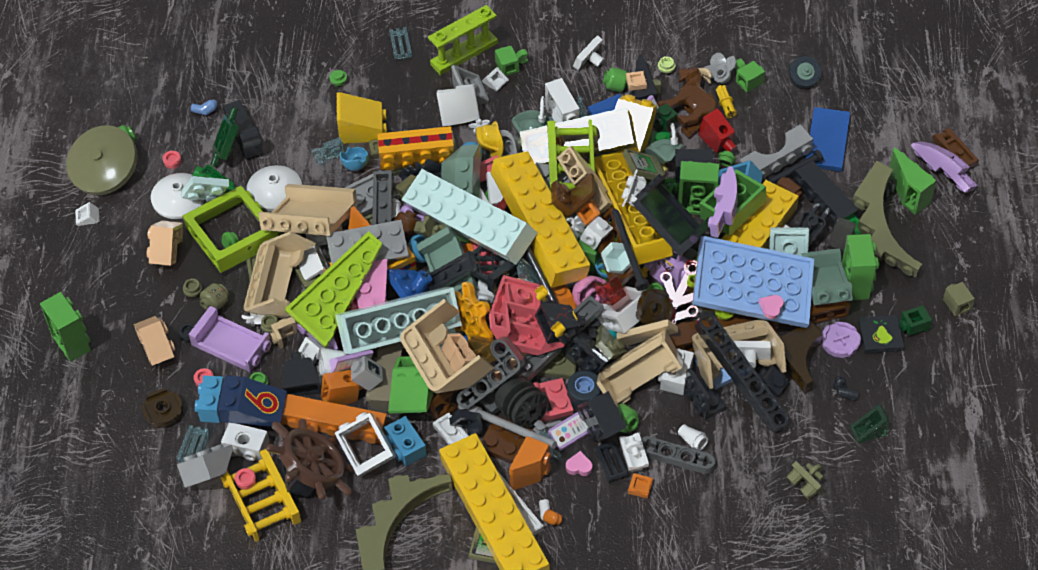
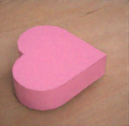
[758,295,784,319]
[566,451,592,476]

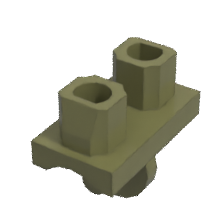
[414,216,446,239]
[787,461,825,499]

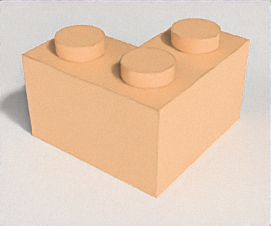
[147,221,183,266]
[133,316,175,366]

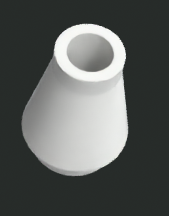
[678,424,708,451]

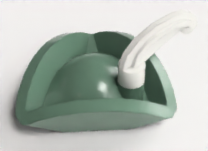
[511,96,554,134]
[643,123,687,164]

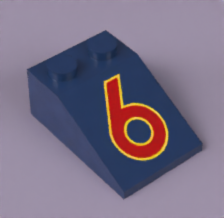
[217,375,287,426]

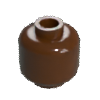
[394,210,419,239]

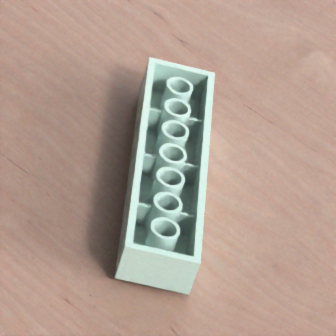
[402,169,537,265]

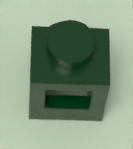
[652,103,678,132]
[899,305,932,336]

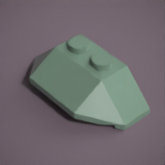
[441,144,481,198]

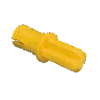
[716,85,737,118]

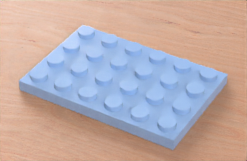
[692,236,814,328]

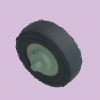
[789,56,821,89]

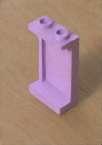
[189,306,271,372]

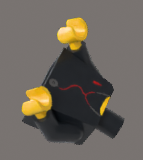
[535,285,585,344]

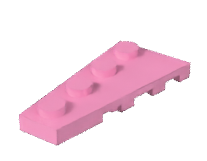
[356,259,388,308]

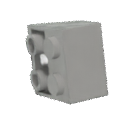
[177,444,233,487]

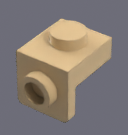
[270,317,297,349]

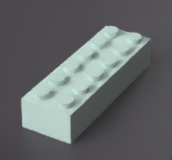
[335,287,462,354]

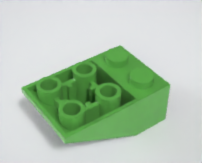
[889,147,936,215]
[388,356,434,414]

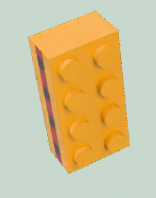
[377,126,454,171]

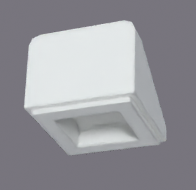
[482,67,509,91]
[76,202,99,226]

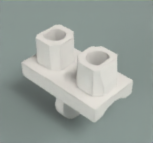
[619,433,649,472]

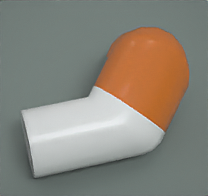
[539,499,562,525]

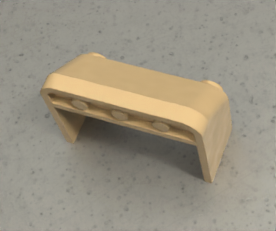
[244,231,316,319]
[400,299,494,393]
[692,320,786,389]
[597,330,683,407]

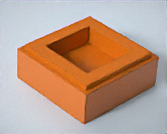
[628,473,653,499]

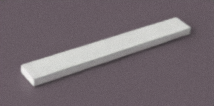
[433,413,544,536]

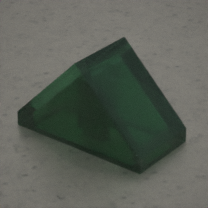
[849,404,890,443]

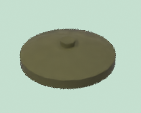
[66,125,138,195]

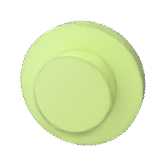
[658,57,676,73]

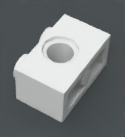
[221,423,270,461]

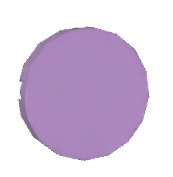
[821,322,861,358]

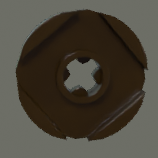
[636,289,673,325]
[142,389,183,428]

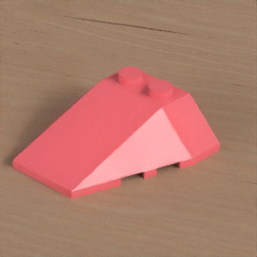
[489,275,565,356]

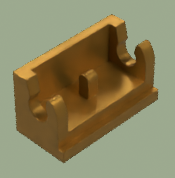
[467,335,497,363]

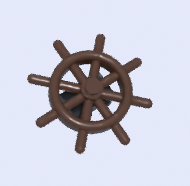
[266,419,355,500]

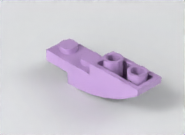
[911,142,978,193]
[708,166,738,238]

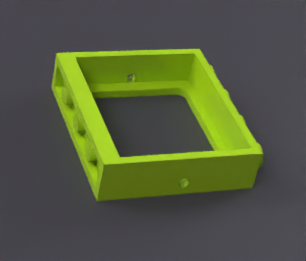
[182,186,280,273]

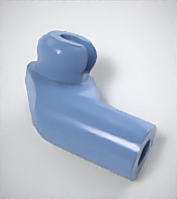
[191,100,218,115]

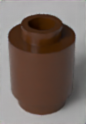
[776,177,803,201]

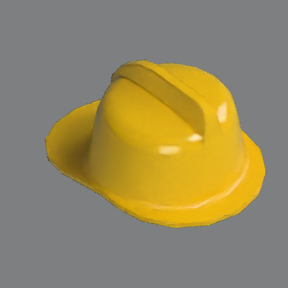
[476,121,503,158]

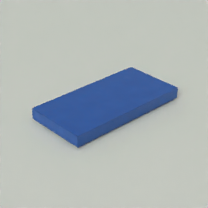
[806,107,850,172]

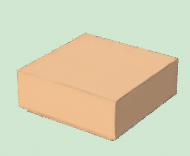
[626,71,647,91]

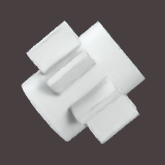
[566,215,586,239]

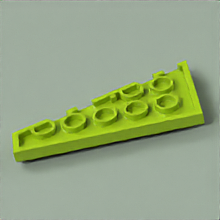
[285,231,383,348]

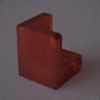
[593,276,626,306]

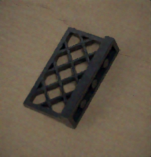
[471,246,532,293]

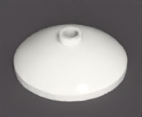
[247,165,302,211]
[151,173,206,219]

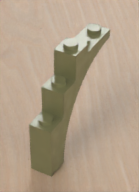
[852,161,922,278]
[355,474,453,570]

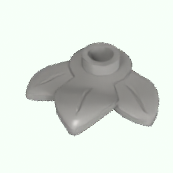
[703,53,736,84]

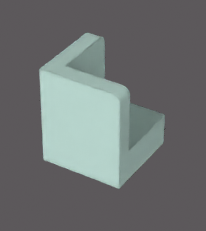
[601,242,631,274]

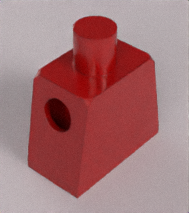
[698,108,737,153]

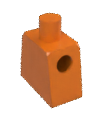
[321,370,365,405]

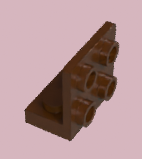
[551,173,595,217]

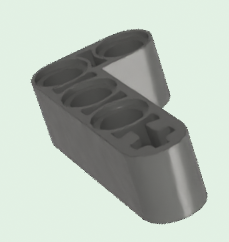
[457,337,525,408]

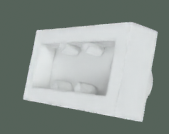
[573,36,604,71]
[731,341,771,368]

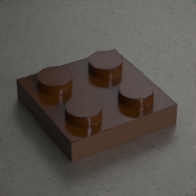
[481,416,532,464]

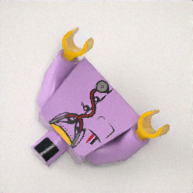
[633,248,691,307]

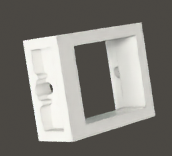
[545,78,579,123]
[596,286,656,333]
[335,412,396,477]

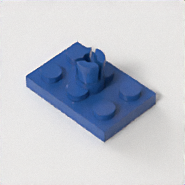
[387,269,432,298]

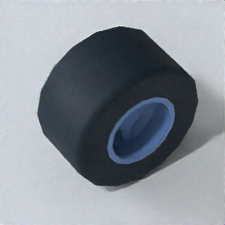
[567,371,602,408]

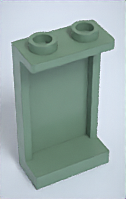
[416,226,479,295]
[801,248,853,305]

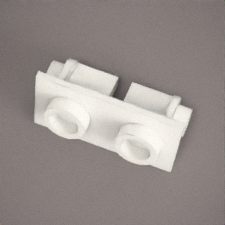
[621,170,647,207]

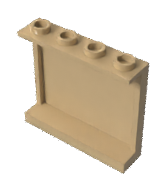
[258,184,358,236]

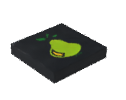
[858,315,904,354]

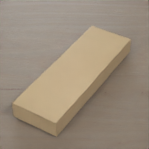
[617,319,678,346]

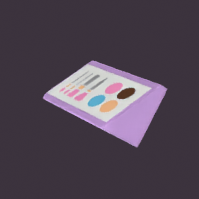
[329,349,373,372]
[548,412,588,451]

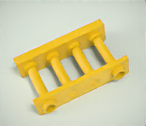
[221,449,301,542]

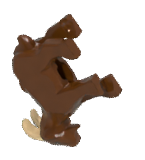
[657,67,717,138]

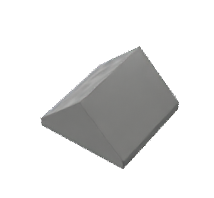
[451,65,489,105]

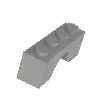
[740,124,813,181]

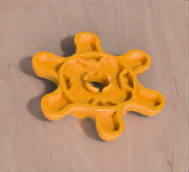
[454,282,493,340]

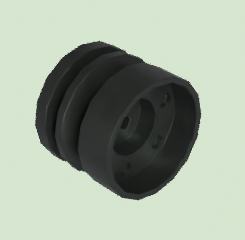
[495,375,549,428]

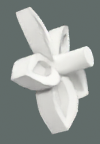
[469,118,490,135]
[242,313,264,327]

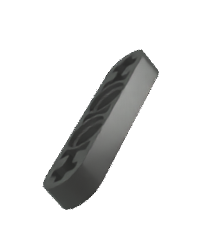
[641,436,715,474]

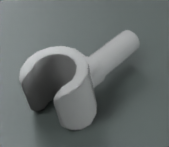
[533,420,562,435]

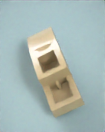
[557,146,612,216]

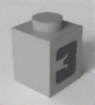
[351,355,383,391]

